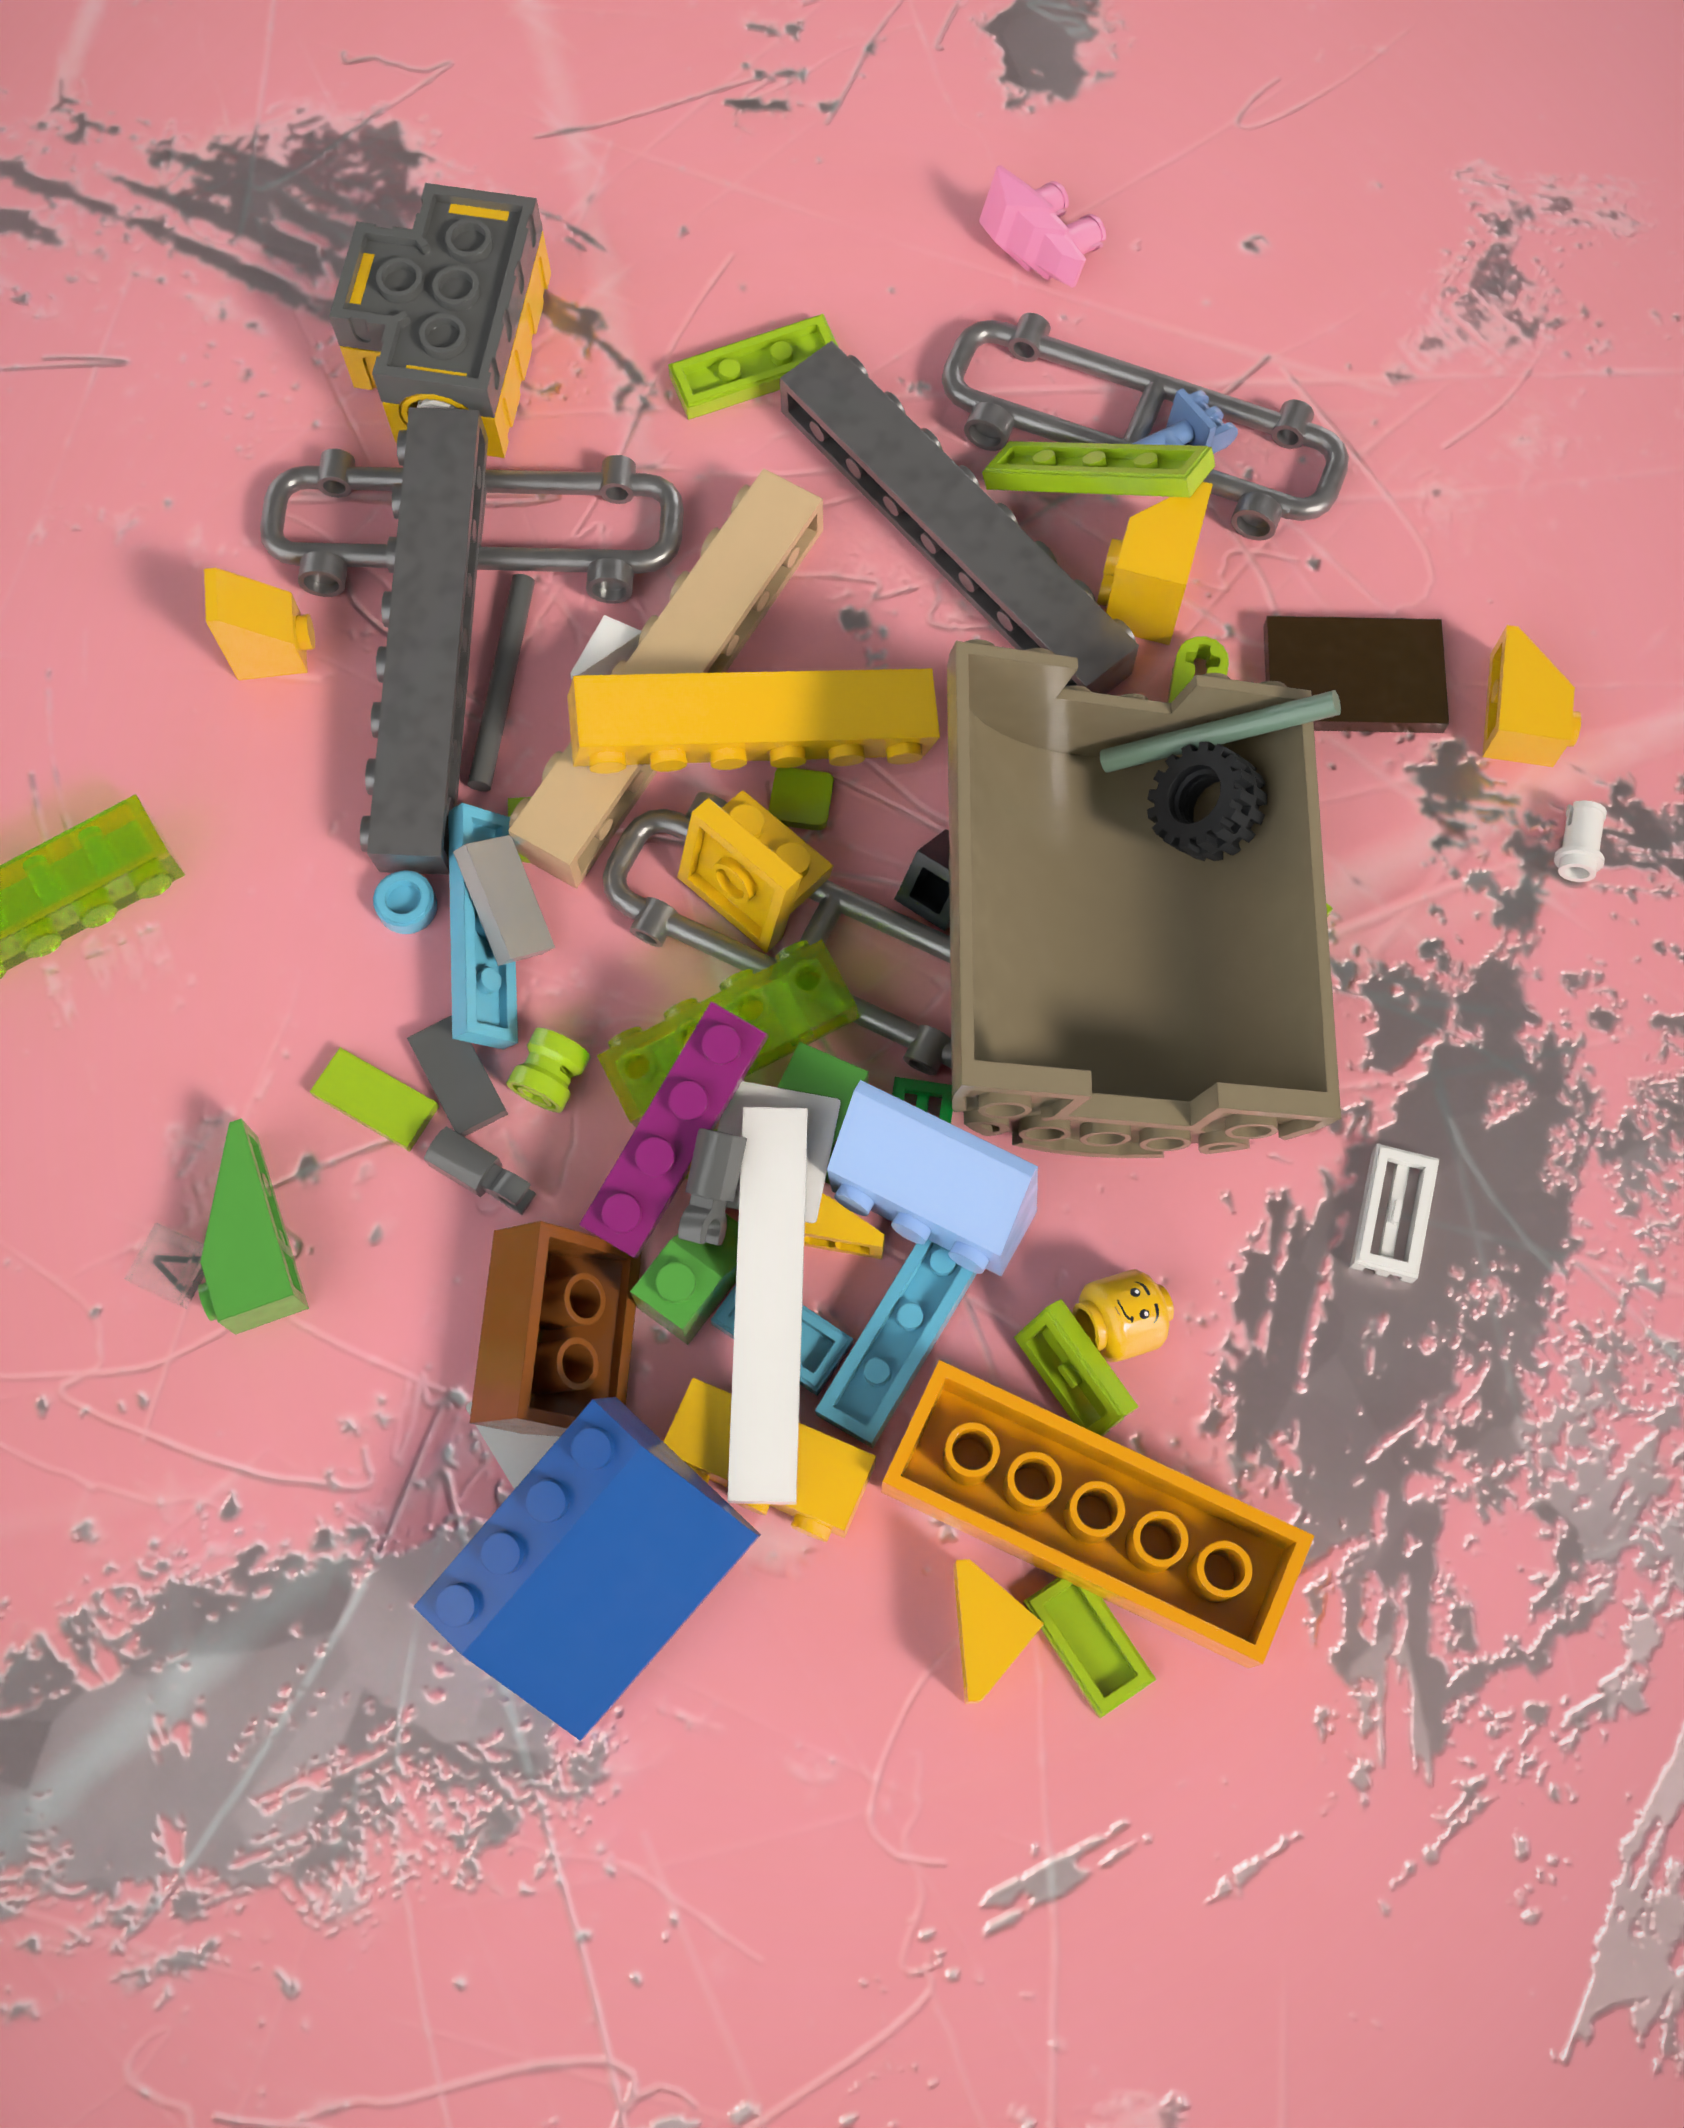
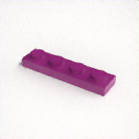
[579,1001,769,1258]

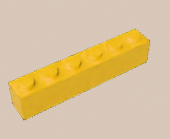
[567,668,940,774]

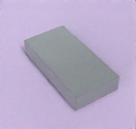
[453,835,555,966]

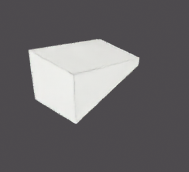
[570,615,641,679]

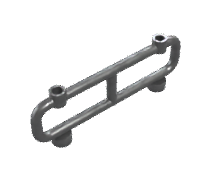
[941,313,1349,541]
[260,449,684,604]
[603,792,952,1076]

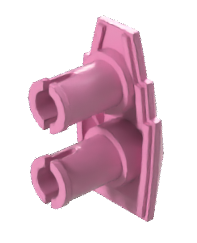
[979,165,1106,288]

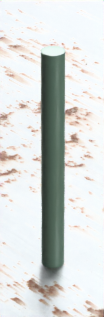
[1100,690,1341,773]

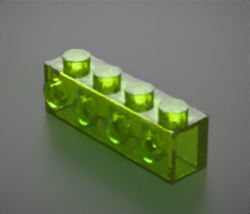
[597,939,861,1127]

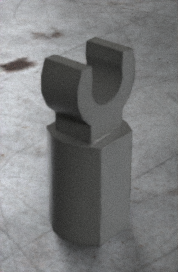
[424,1126,536,1215]
[678,1128,747,1246]

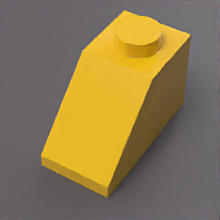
[204,567,315,680]
[1482,625,1581,767]

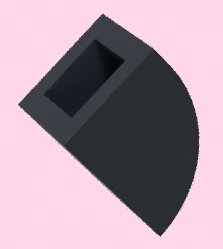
[894,829,950,931]

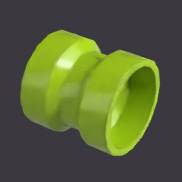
[506,1027,591,1113]

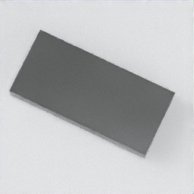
[407,1015,508,1137]

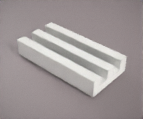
[1349,1144,1439,1283]

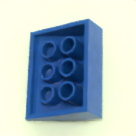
[413,1397,761,1741]

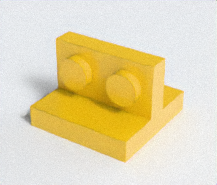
[677,790,834,953]

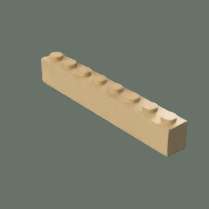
[508,468,823,889]

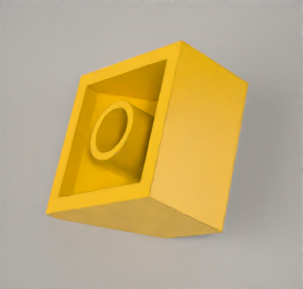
[1097,482,1213,645]

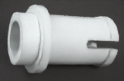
[1554,800,1607,882]

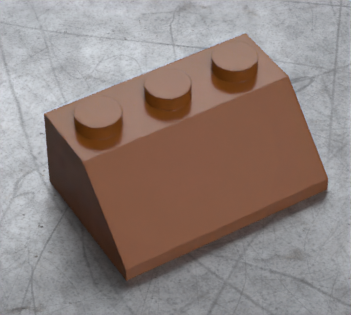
[469,1221,642,1437]

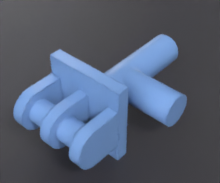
[1132,388,1238,454]

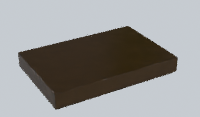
[1263,616,1449,733]

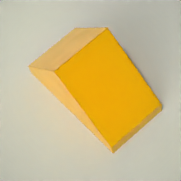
[953,1559,1044,1704]

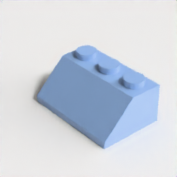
[827,1080,1038,1276]

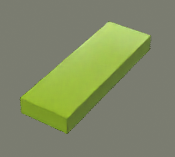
[668,314,838,420]

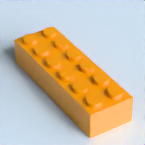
[881,1360,1315,1669]

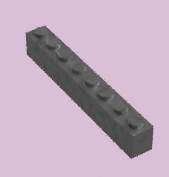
[780,341,1139,694]
[360,407,488,875]

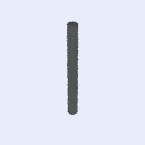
[467,574,535,792]

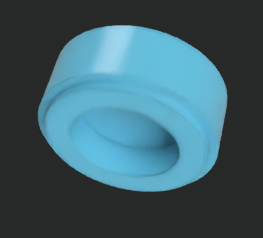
[373,870,437,934]

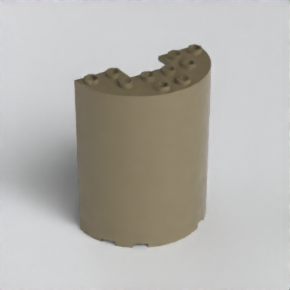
[947,639,1341,1158]

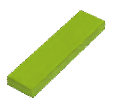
[982,441,1216,498]

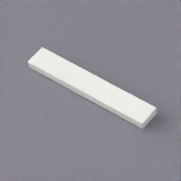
[727,1107,808,1505]

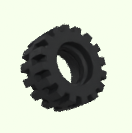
[1147,742,1268,861]

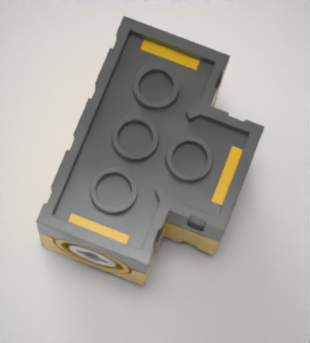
[329,183,551,458]

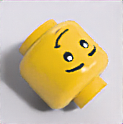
[1072,1269,1174,1363]

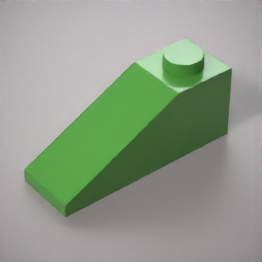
[198,1118,309,1335]

